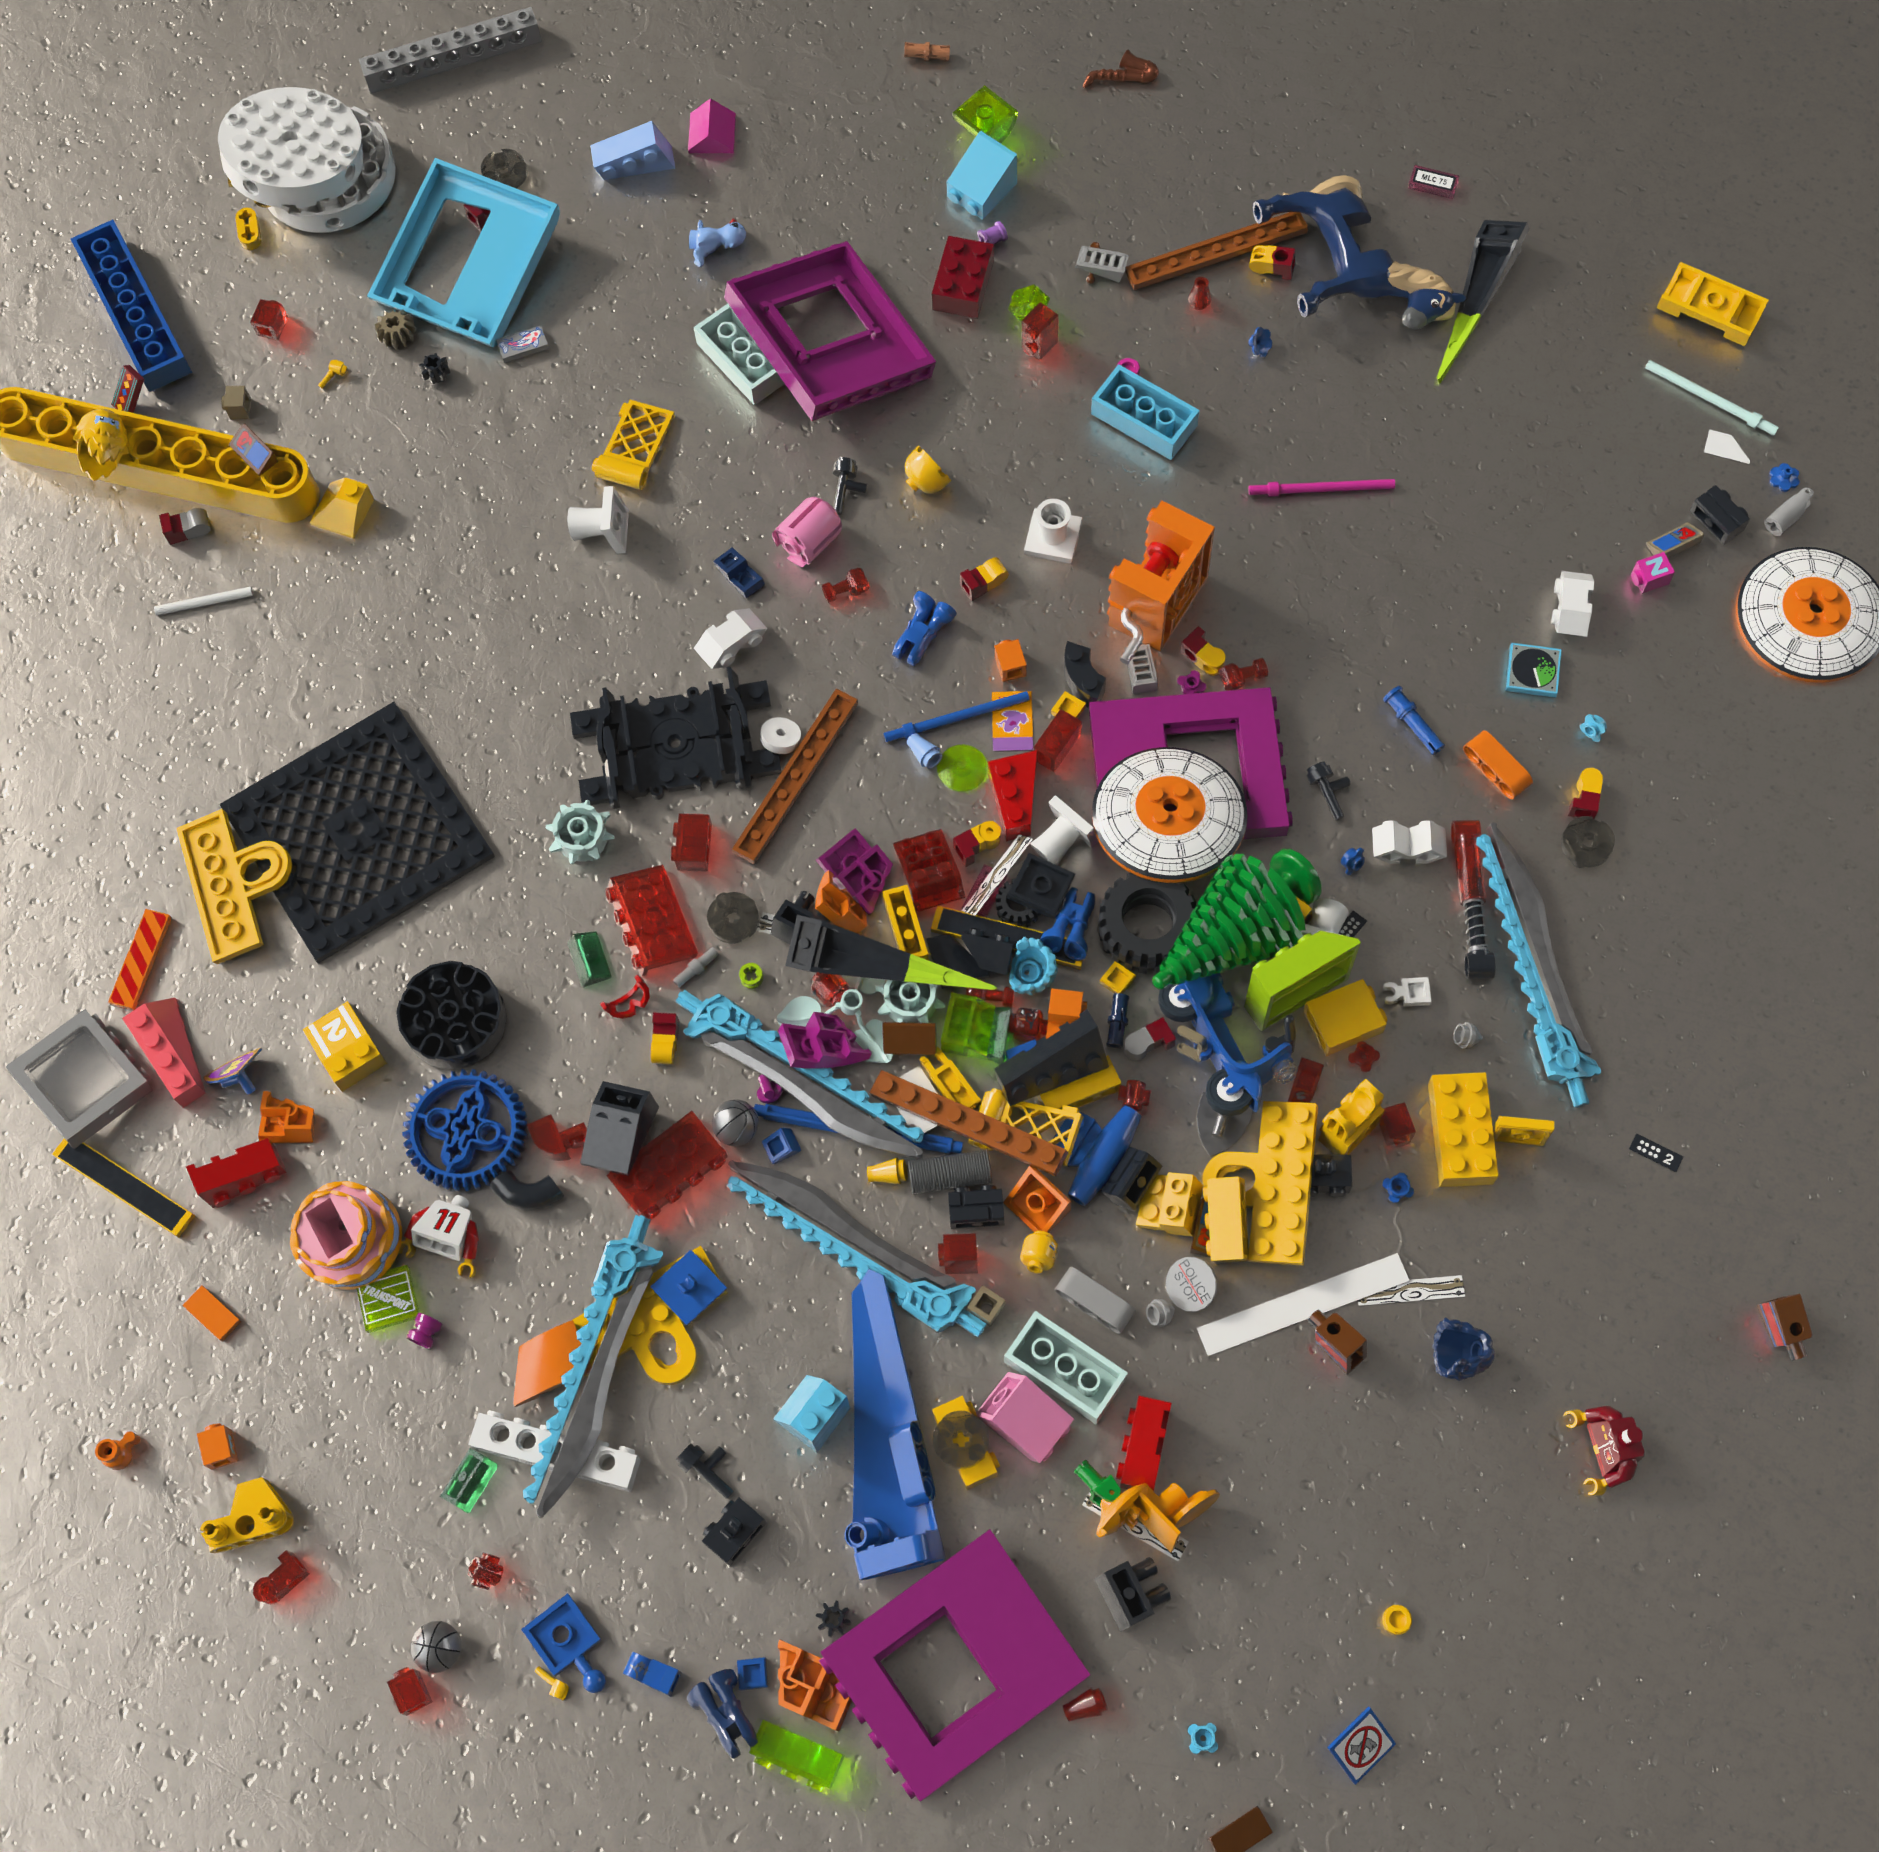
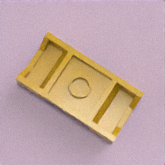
[1657,262,1769,346]

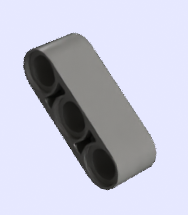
[1054,1267,1136,1334]

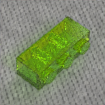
[749,1720,844,1792]

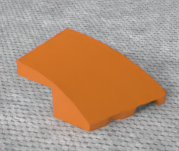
[513,1320,592,1407]
[778,1640,852,1732]

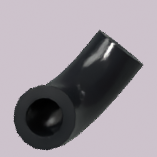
[490,1170,564,1210]

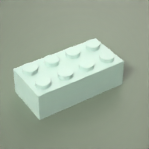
[693,304,785,405]
[1004,1311,1128,1425]

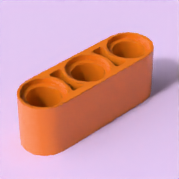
[1463,730,1533,799]

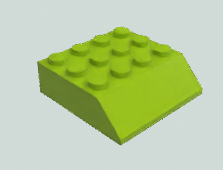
[1244,931,1361,1032]

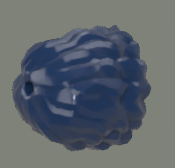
[1432,1317,1495,1381]

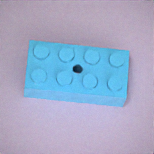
[1091,364,1200,460]

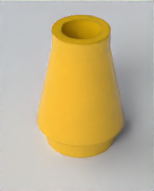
[867,1157,908,1184]

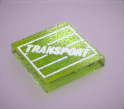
[356,1265,420,1333]

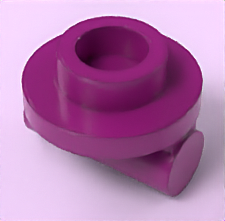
[757,1075,783,1103]

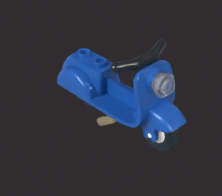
[1158,973,1298,1116]

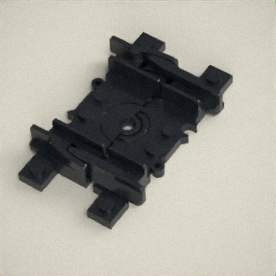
[570,667,782,809]

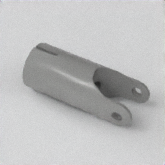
[1764,488,1814,536]

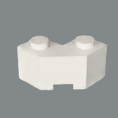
[1551,571,1594,637]
[694,608,767,669]
[1372,820,1447,864]

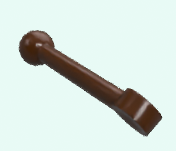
[1086,242,1100,284]

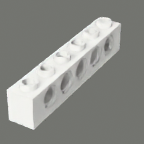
[468,1411,641,1492]

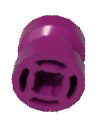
[406,1313,443,1349]

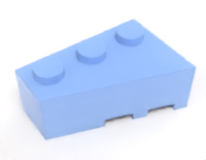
[590,121,676,180]

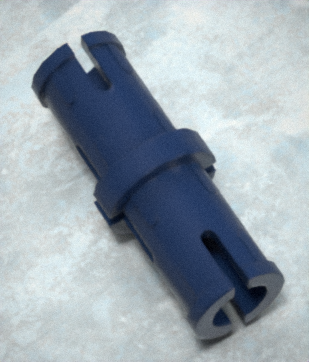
[1106,993,1130,1049]

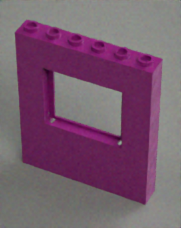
[724,241,936,421]
[1089,687,1293,840]
[819,1529,1090,1802]

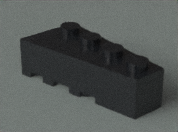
[994,1009,1109,1106]

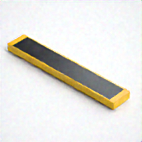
[931,905,1084,970]
[52,1139,195,1238]

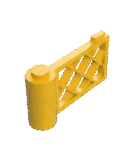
[592,400,675,490]
[968,1089,1083,1166]

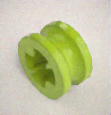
[739,963,763,989]

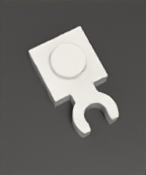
[1383,977,1431,1007]

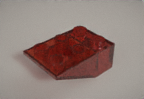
[893,829,965,913]

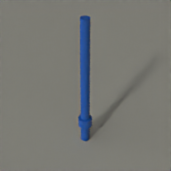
[883,691,1030,742]

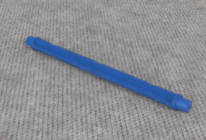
[754,1104,964,1154]

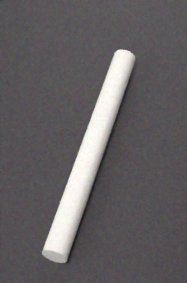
[154,587,254,616]

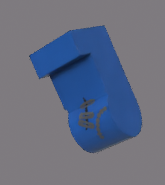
[623,1651,682,1697]

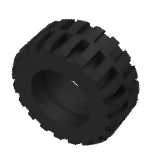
[1098,873,1196,974]

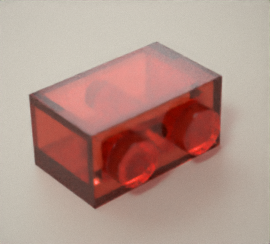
[1022,302,1058,361]
[1033,709,1082,772]
[671,813,712,871]
[938,1233,978,1274]

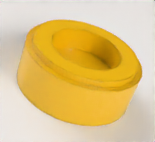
[1382,1605,1412,1635]

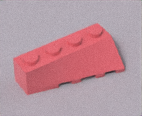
[122,998,206,1108]

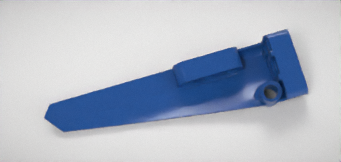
[844,1269,946,1580]

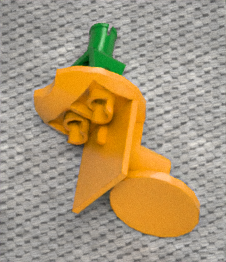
[1074,1460,1220,1553]

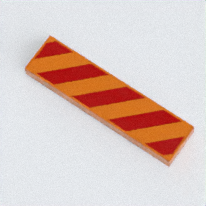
[108,909,172,1011]

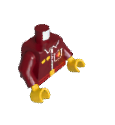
[1564,1406,1645,1496]

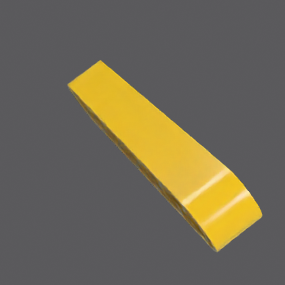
[0,387,320,523]

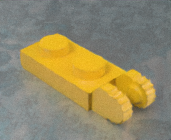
[919,1046,981,1109]

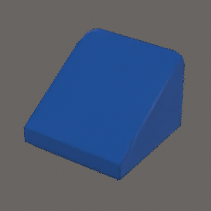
[761,1128,802,1164]

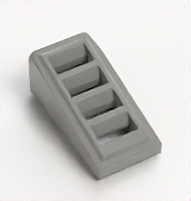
[1075,246,1129,282]
[1125,644,1158,694]

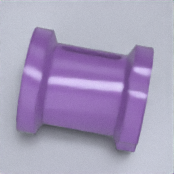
[977,221,1008,244]

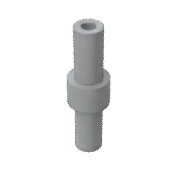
[673,947,719,988]

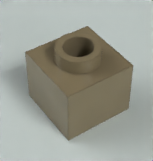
[221,386,251,419]
[967,1285,1006,1327]

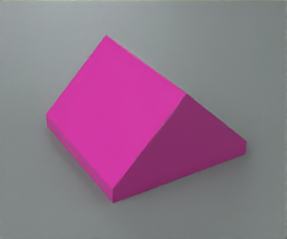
[688,98,736,154]

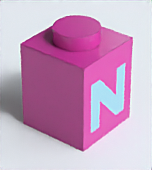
[1631,552,1675,594]

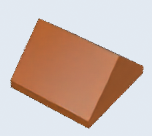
[1003,1165,1071,1233]

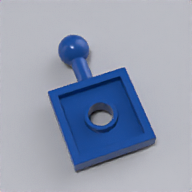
[521,1593,606,1693]

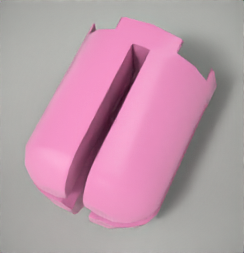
[772,497,842,567]

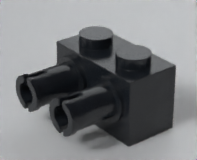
[770,891,831,944]
[1095,1557,1171,1632]

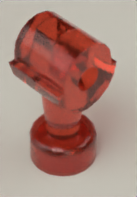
[821,568,870,603]
[1218,658,1268,691]
[964,980,1014,1008]

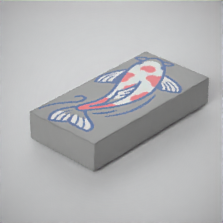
[496,326,549,363]

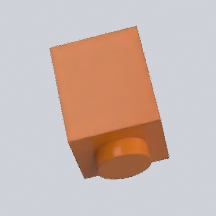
[994,639,1027,682]
[197,1423,238,1470]

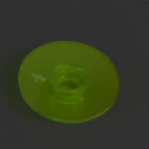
[937,744,987,792]

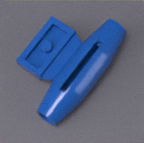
[1053,1105,1142,1206]

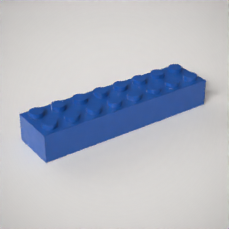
[70,219,193,393]

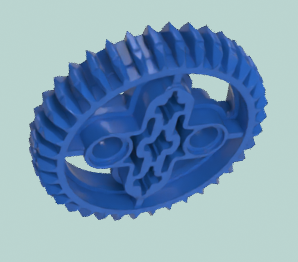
[402,1069,528,1191]

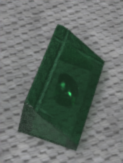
[567,931,612,987]
[987,1007,1013,1065]
[439,1448,498,1513]

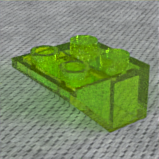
[940,992,1003,1061]

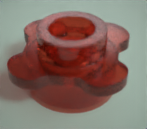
[1348,1041,1380,1072]

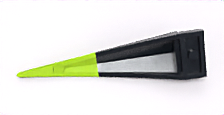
[1437,220,1530,384]
[785,915,997,990]

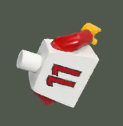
[399,1195,479,1278]

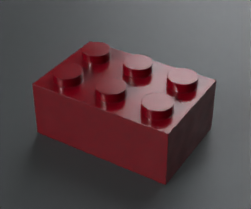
[932,236,994,319]

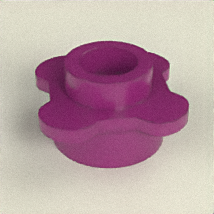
[1177,670,1206,694]

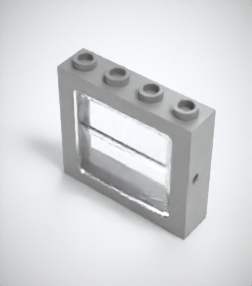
[5,1009,153,1149]

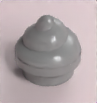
[1453,1022,1482,1049]
[1146,1299,1175,1327]

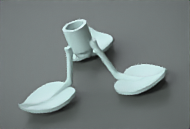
[777,975,893,1063]

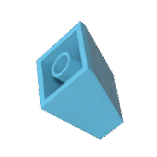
[946,131,1017,220]
[773,1375,851,1453]

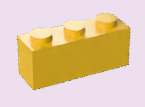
[882,885,929,961]
[1037,1055,1121,1121]
[1203,1176,1249,1263]
[932,1395,1000,1490]

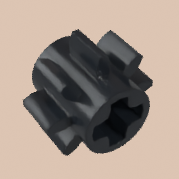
[419,353,450,384]
[816,1600,852,1638]

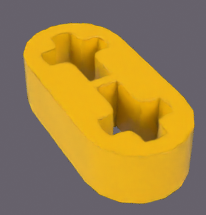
[235,208,262,250]

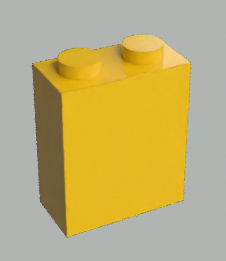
[1303,979,1388,1056]

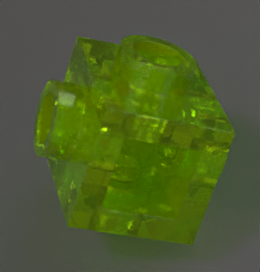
[1008,284,1050,323]

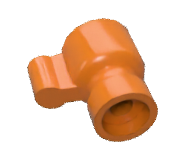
[95,1431,140,1470]

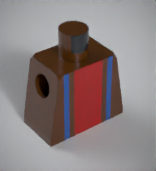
[1757,1294,1812,1361]
[1308,1309,1367,1375]

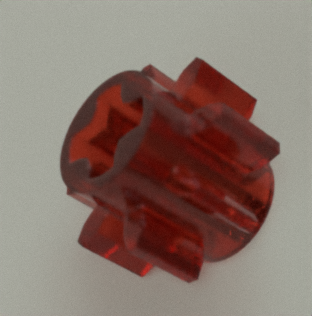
[1118,1080,1151,1112]
[468,1552,503,1590]

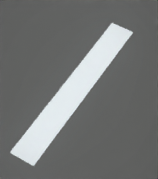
[1197,1253,1410,1356]

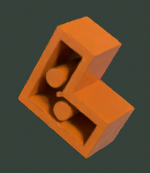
[1046,988,1087,1039]

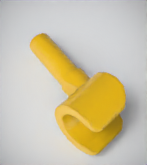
[318,360,347,389]
[535,1666,569,1700]

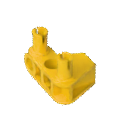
[200,1477,294,1553]

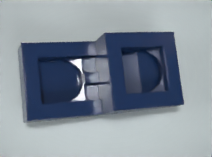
[713,547,765,598]

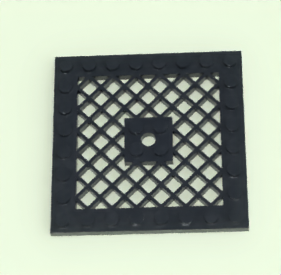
[219,702,495,964]

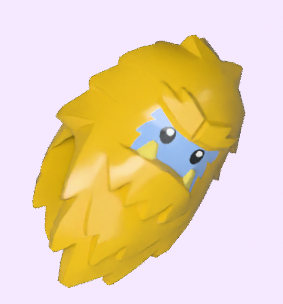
[73,409,129,481]

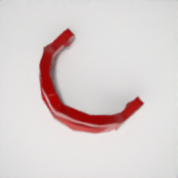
[600,975,650,1019]

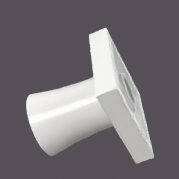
[567,486,629,554]
[1024,499,1082,564]
[1030,795,1098,865]
[1301,898,1349,936]

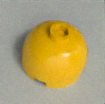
[905,445,952,494]

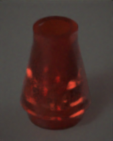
[1188,277,1212,310]
[1063,1687,1108,1722]

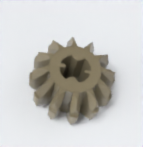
[375,308,416,350]

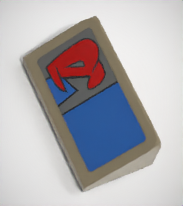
[1646,522,1704,559]

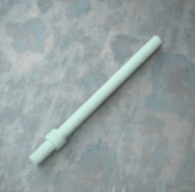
[1645,360,1779,436]

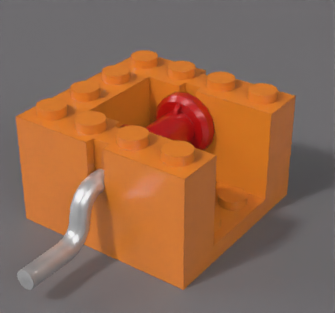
[1107,500,1215,665]

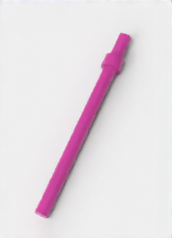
[1248,479,1395,497]

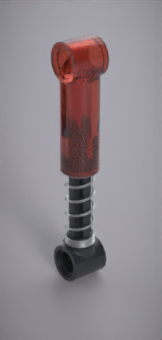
[1451,820,1496,979]

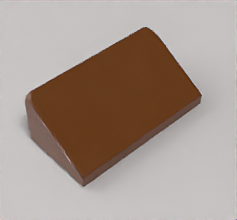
[883,1022,937,1055]
[1208,1806,1273,1852]

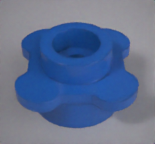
[1341,848,1365,875]
[1382,1173,1414,1203]

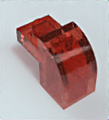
[527,1114,587,1161]

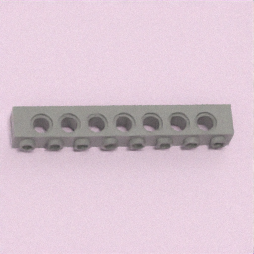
[359,7,542,94]

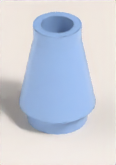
[907,733,942,769]

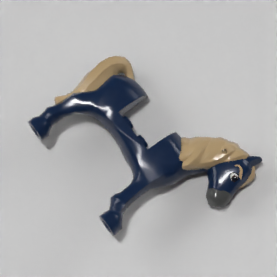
[1253,175,1466,330]

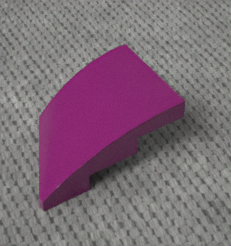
[816,828,893,915]
[778,1012,872,1069]

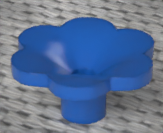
[1248,327,1273,357]
[1770,463,1800,492]

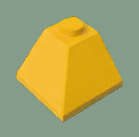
[309,478,374,539]

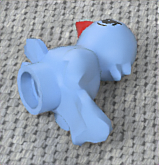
[689,218,746,267]

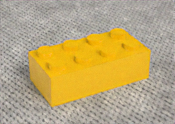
[1428,1072,1498,1187]

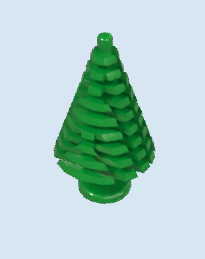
[1152,849,1322,990]

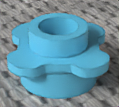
[1580,714,1607,742]
[1188,1723,1218,1754]

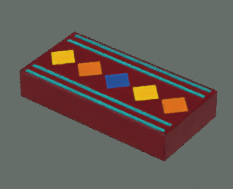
[111,365,144,413]

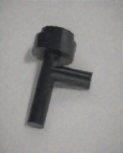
[832,457,867,515]
[1306,761,1350,821]
[676,1443,734,1499]

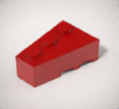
[988,750,1037,842]
[186,1138,287,1208]
[1116,1396,1172,1491]

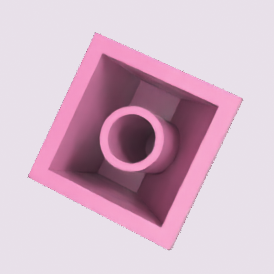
[976,1372,1074,1463]

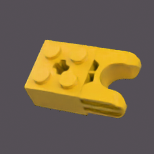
[1318,1079,1384,1155]

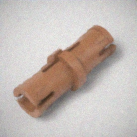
[904,42,950,61]

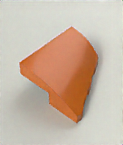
[815,870,867,934]
[258,1091,315,1143]

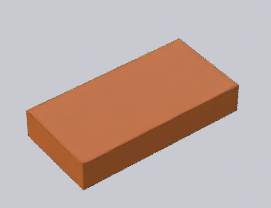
[182,1285,242,1342]

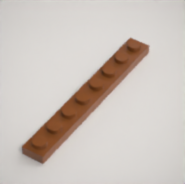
[1125,212,1308,290]
[732,688,858,865]
[869,1070,1068,1176]

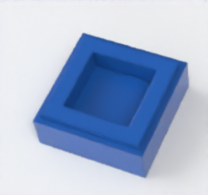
[737,1657,768,1691]

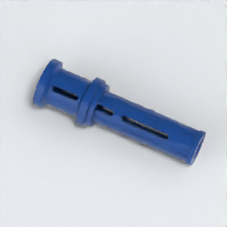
[1383,686,1445,755]

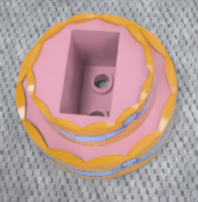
[290,1181,402,1290]

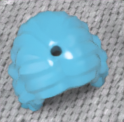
[1009,937,1058,995]

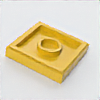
[1493,1116,1554,1146]

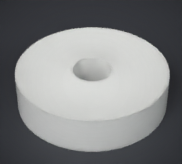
[760,717,801,754]

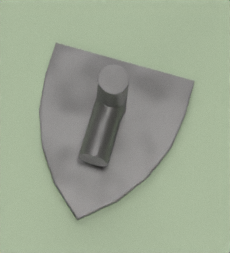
[1197,1092,1253,1157]

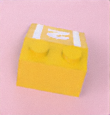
[303,1001,387,1092]

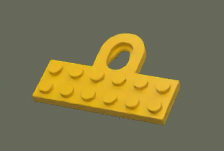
[176,809,292,965]
[1203,1101,1318,1266]
[573,1246,728,1385]

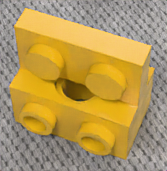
[1136,1172,1203,1237]

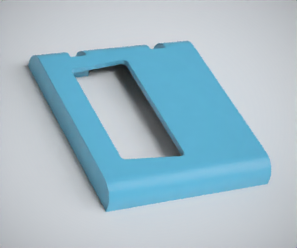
[367,158,560,347]

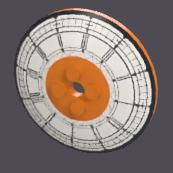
[1736,547,1879,683]
[1092,747,1247,883]

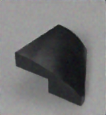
[926,935,990,989]

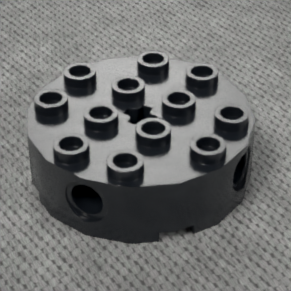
[396,961,507,1070]

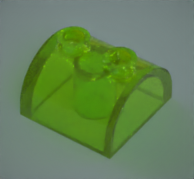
[953,85,1018,143]

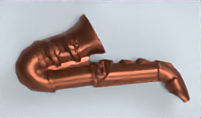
[1083,49,1159,89]

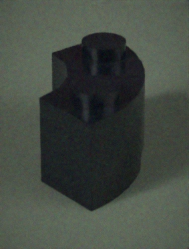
[1064,641,1106,708]

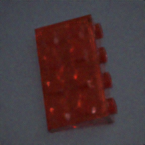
[605,864,698,976]
[606,1111,728,1220]

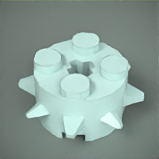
[546,800,614,864]
[875,980,945,1023]

